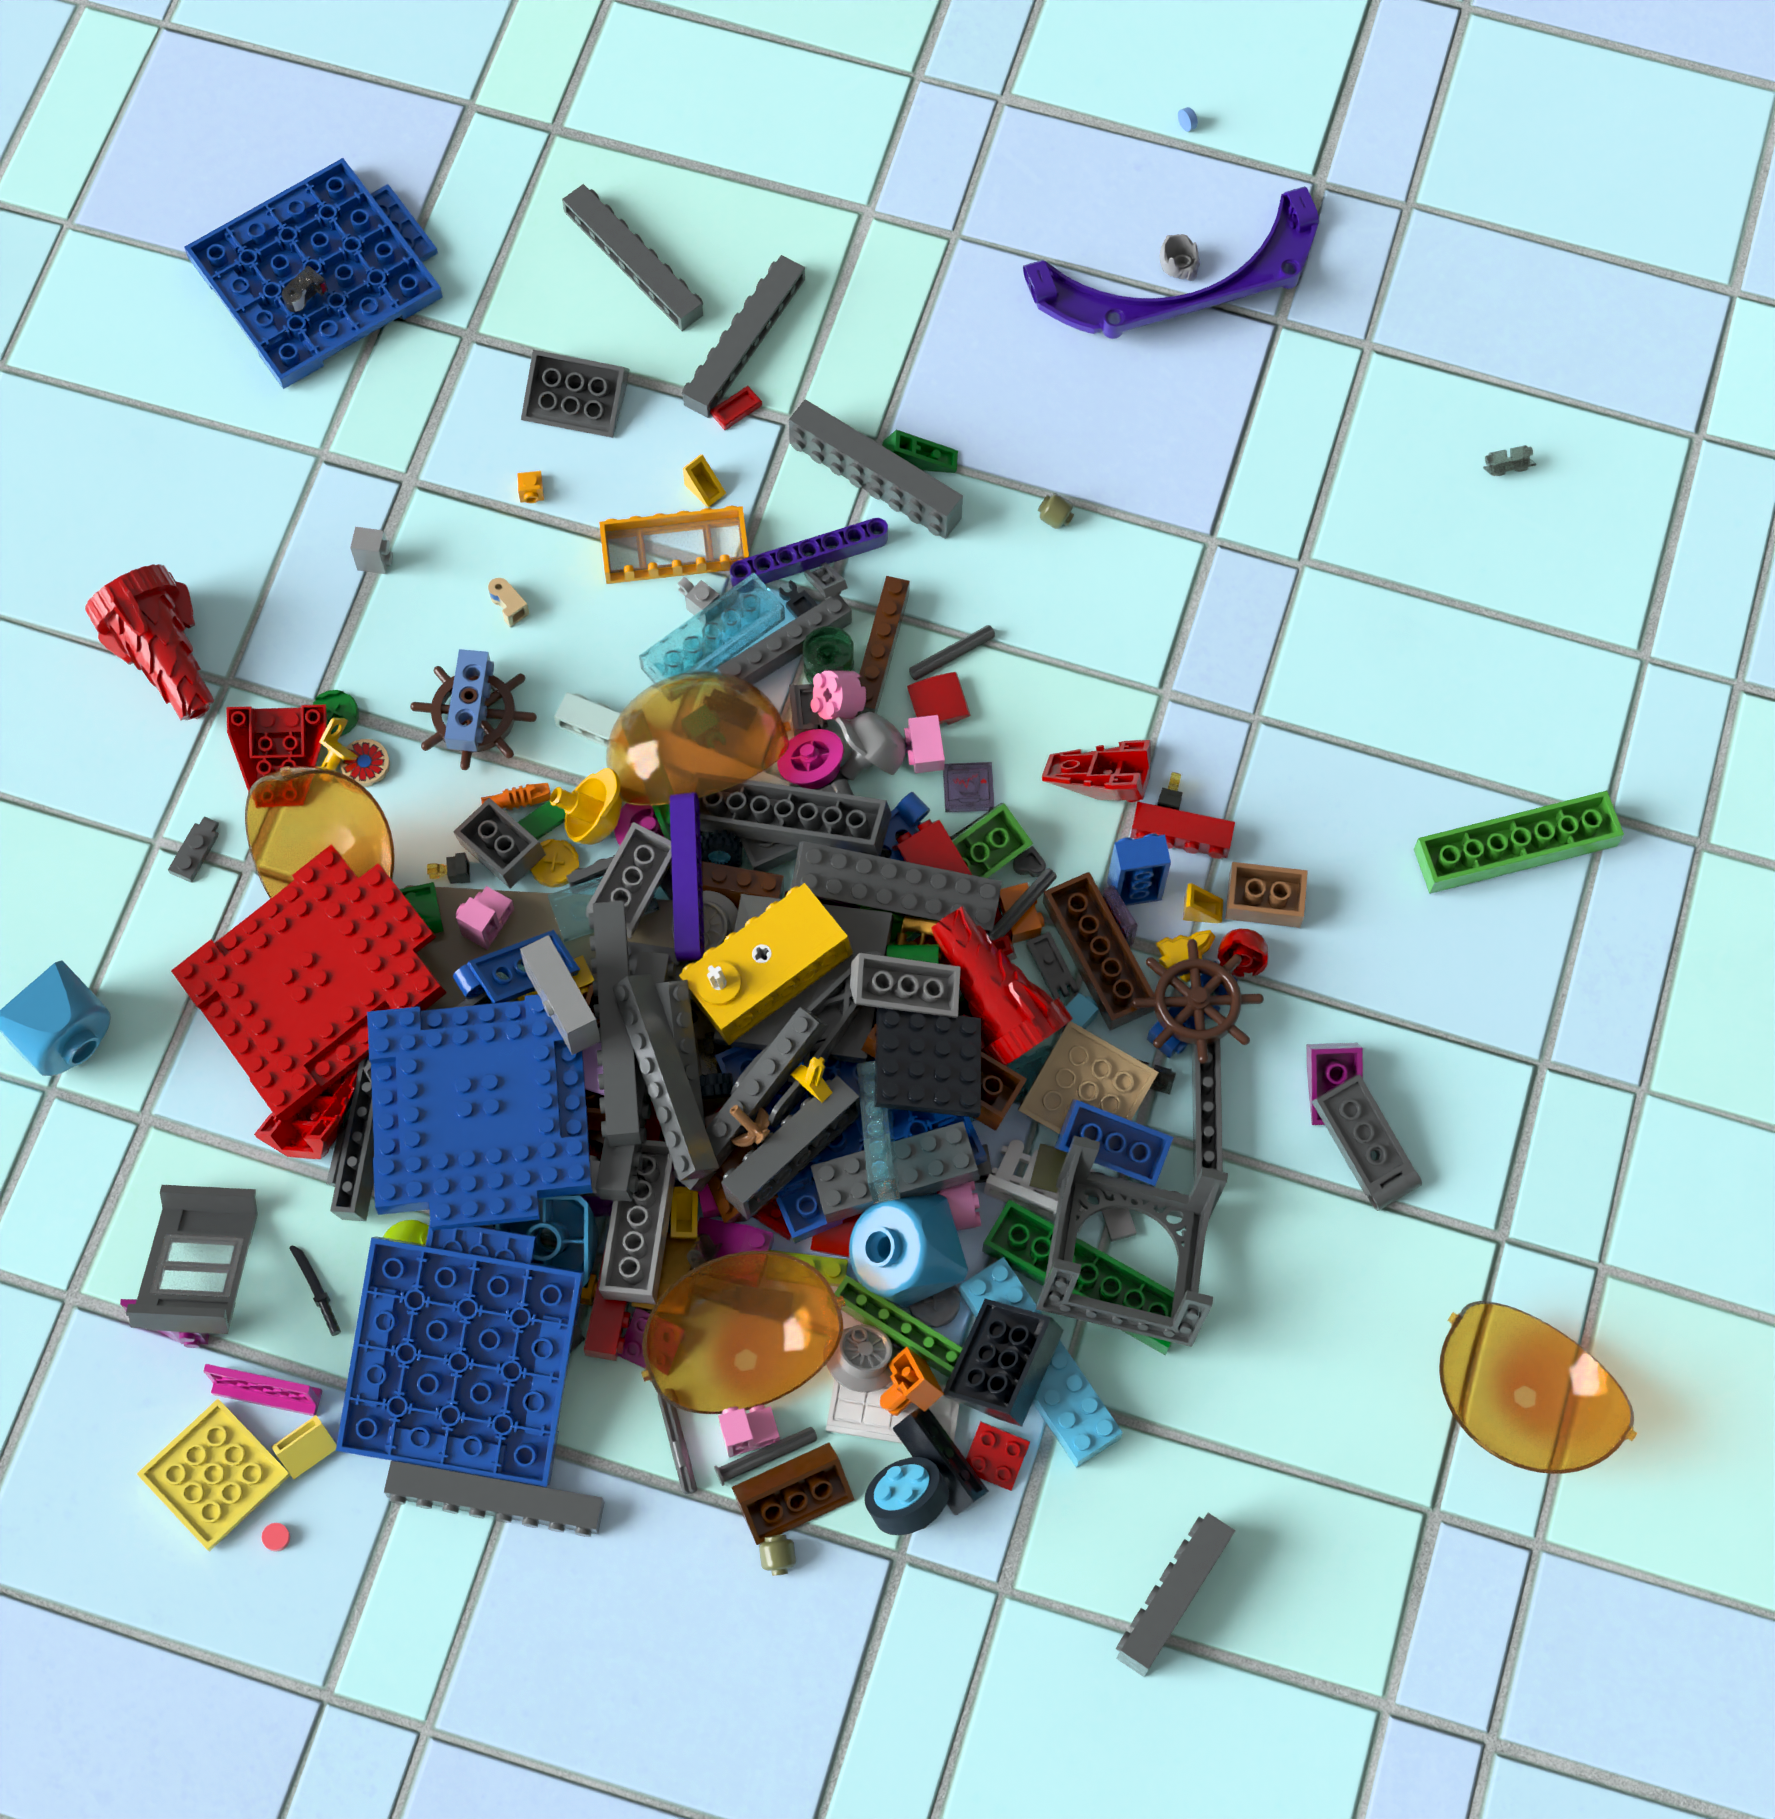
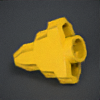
[1156,930,1216,983]

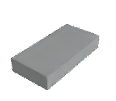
[1097,1198,1137,1242]

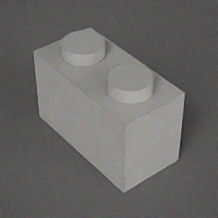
[350,526,393,574]

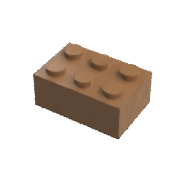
[1225,862,1308,928]

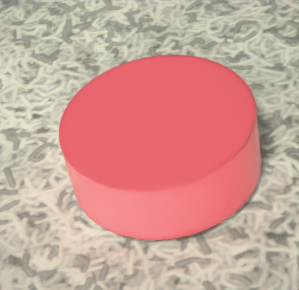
[262,1523,290,1552]

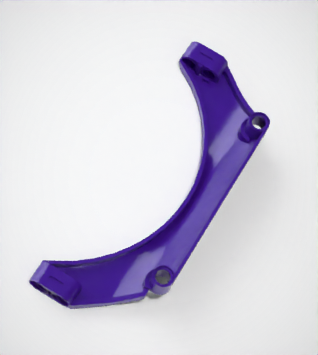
[1023,186,1319,339]

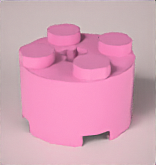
[811,671,866,720]
[937,1181,981,1231]

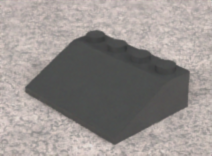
[521,350,630,438]

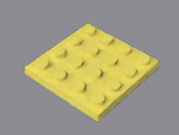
[137,1399,291,1552]

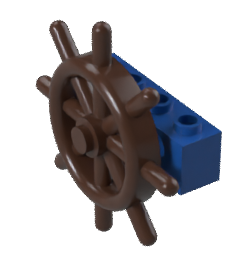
[1131,939,1264,1064]

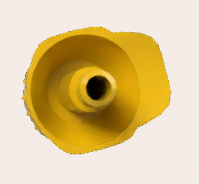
[550,768,622,845]

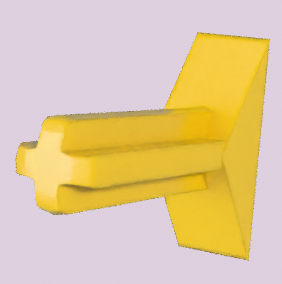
[790,1057,833,1103]

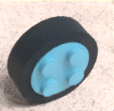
[864,1457,949,1535]

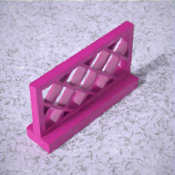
[203,1364,323,1416]

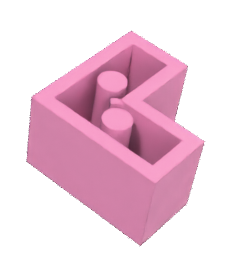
[904,715,945,774]
[456,886,514,950]
[718,1405,780,1457]

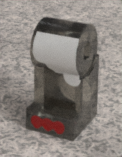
[282,266,328,312]

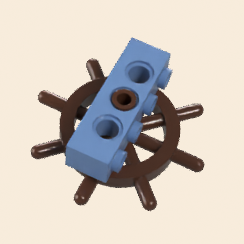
[410,649,537,771]

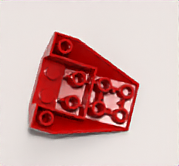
[226,704,327,805]

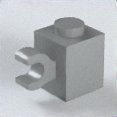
[677,577,720,624]

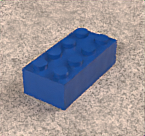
[1107,833,1171,908]
[1054,1099,1174,1186]

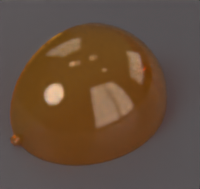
[606,671,791,805]
[245,766,395,899]
[641,1251,846,1414]
[1439,1301,1637,1474]

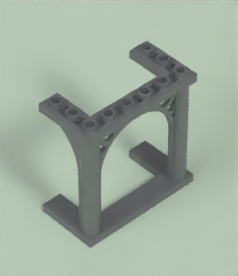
[1036,1136,1228,1347]

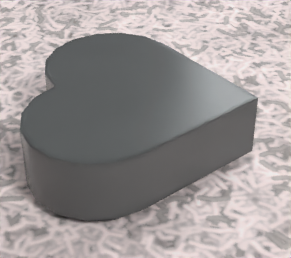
[1013,846,1046,877]

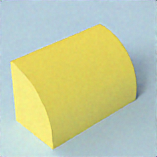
[271,1415,337,1479]

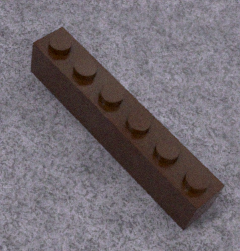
[855,576,910,717]

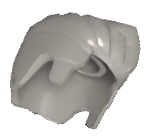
[1159,234,1200,281]

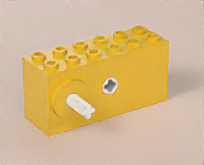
[679,883,853,1045]

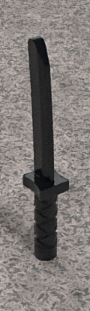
[289,1245,341,1336]

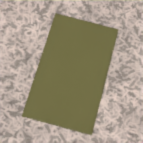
[1029,1143,1067,1193]

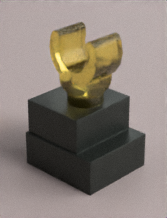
[1157,772,1183,810]
[427,852,470,884]

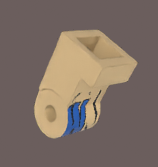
[488,578,530,627]

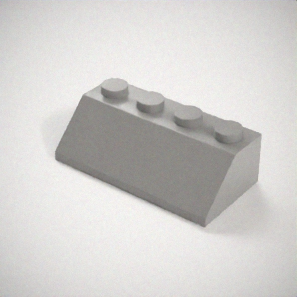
[850,953,960,1018]

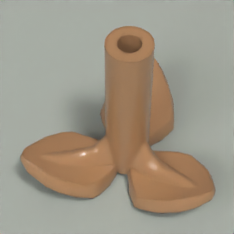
[730,1105,770,1147]

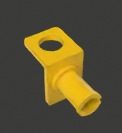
[319,718,358,776]

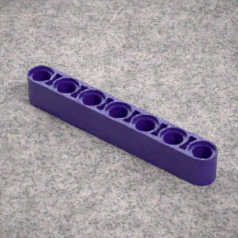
[730,518,888,591]
[670,792,705,962]

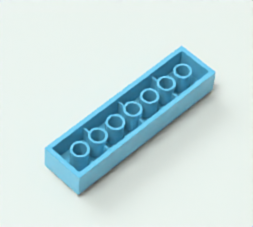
[959,1257,1123,1468]

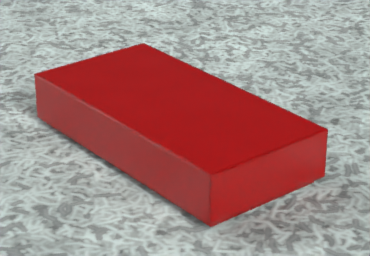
[710,386,762,430]

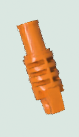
[481,783,551,811]

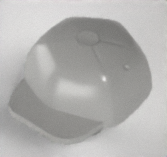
[835,712,907,781]

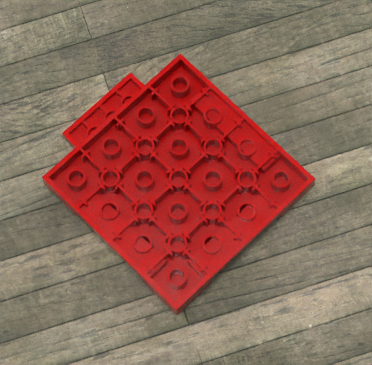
[171,844,447,1123]

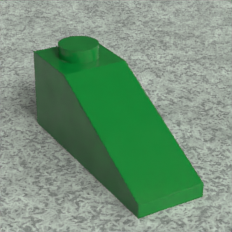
[882,429,958,473]

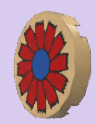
[340,739,390,787]

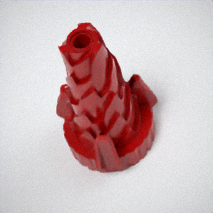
[85,564,214,720]
[931,906,1073,1066]

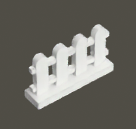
[983,1139,1095,1232]

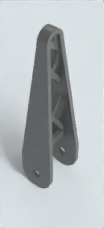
[731,951,883,1128]

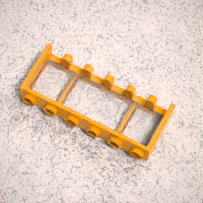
[599,505,749,584]

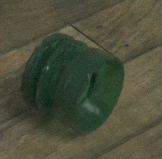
[803,626,855,685]

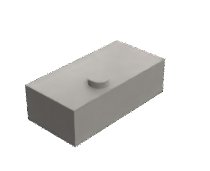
[586,822,672,939]
[520,935,600,1055]

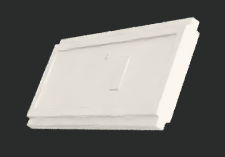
[826,1379,960,1444]

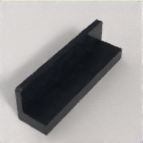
[893,1408,989,1515]

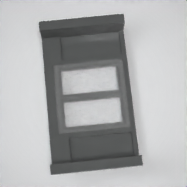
[126,1185,258,1334]

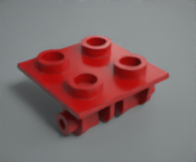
[966,1421,1030,1491]

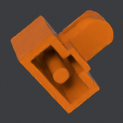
[880,1347,944,1416]

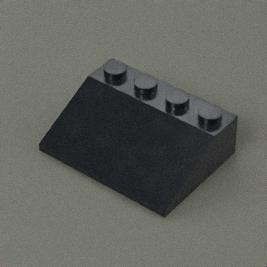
[943,1299,1064,1427]

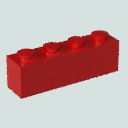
[1130,802,1235,859]

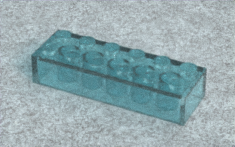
[639,573,785,702]

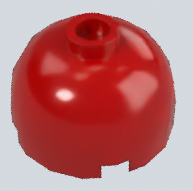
[1217,928,1268,977]

